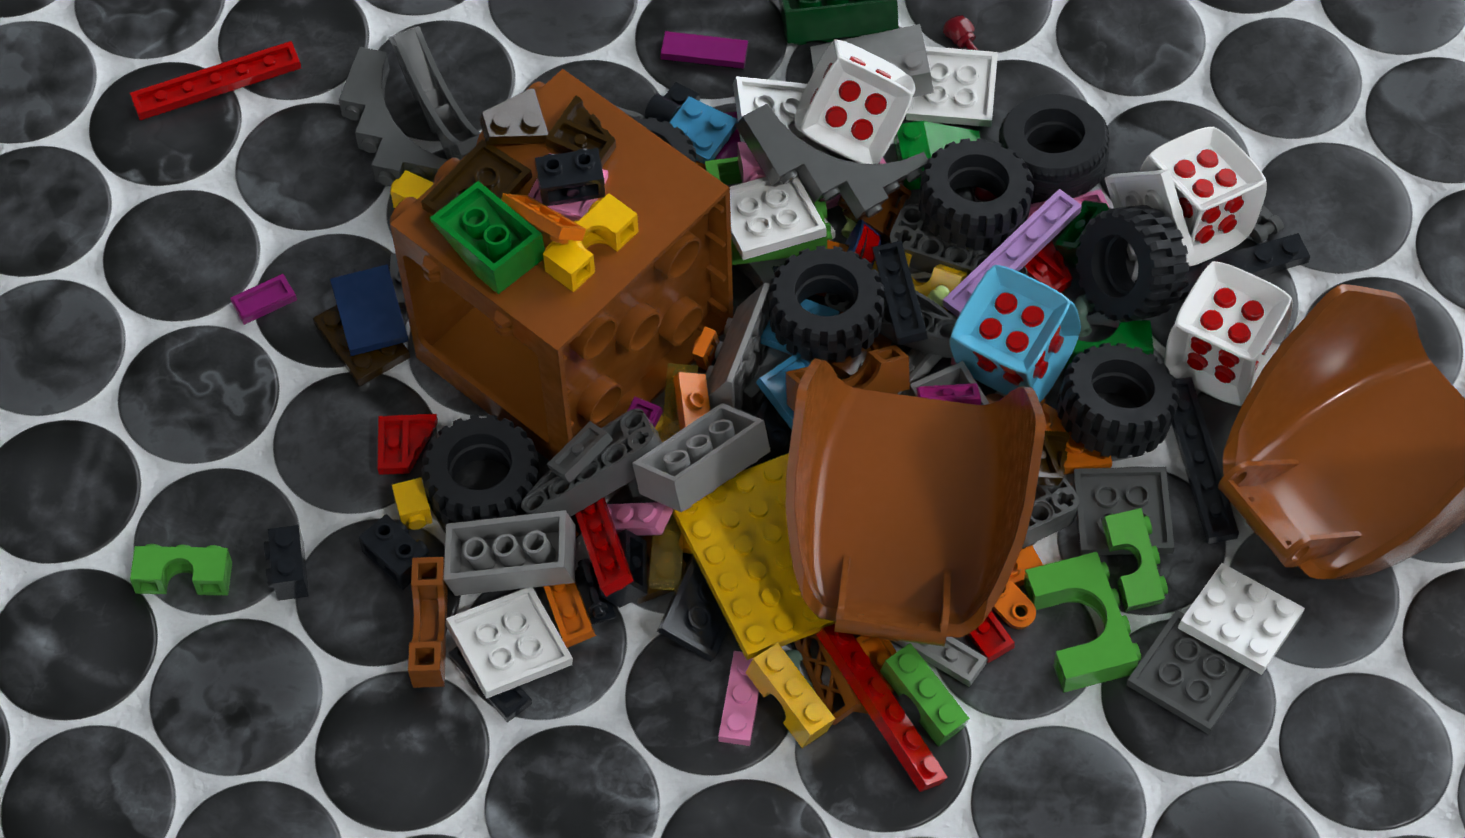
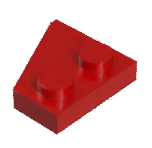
[1025,239,1073,293]
[377,414,438,475]

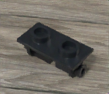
[575,559,616,625]

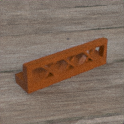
[794,632,868,725]

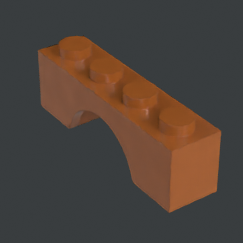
[785,345,910,411]
[408,557,448,688]

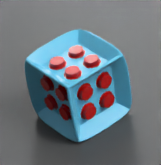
[949,265,1081,402]

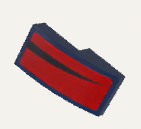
[845,220,882,267]

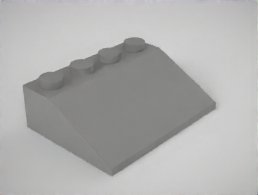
[810,24,934,97]
[706,283,770,411]

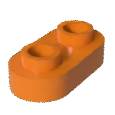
[992,578,1036,630]

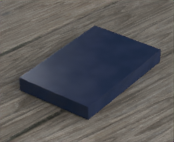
[330,264,409,356]

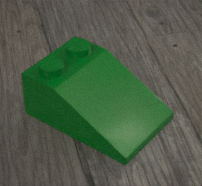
[894,121,981,190]
[430,181,545,294]

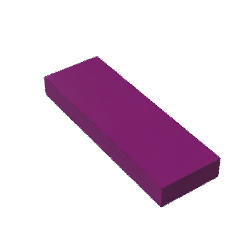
[661,31,748,69]

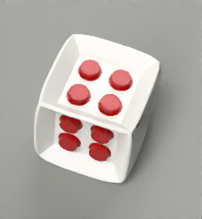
[794,39,916,164]
[1139,127,1267,266]
[1164,261,1293,406]

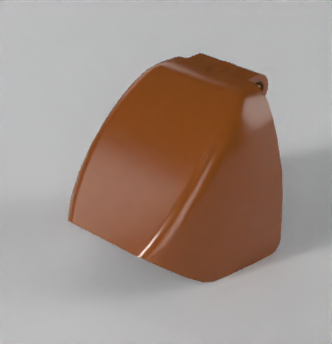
[1218,284,1465,580]
[785,359,1046,647]

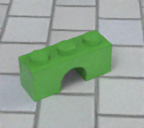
[1102,508,1168,612]
[130,544,232,595]
[880,643,970,747]

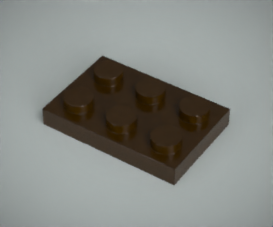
[421,139,532,215]
[313,305,410,386]

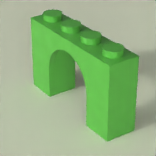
[1024,552,1141,693]

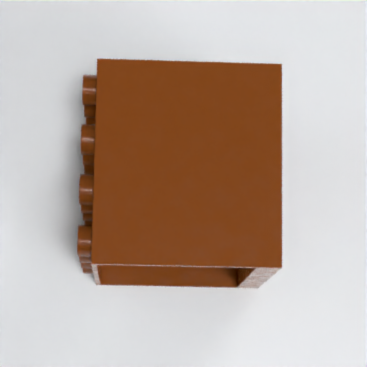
[390,69,733,461]

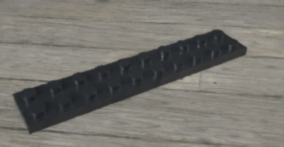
[657,394,792,662]

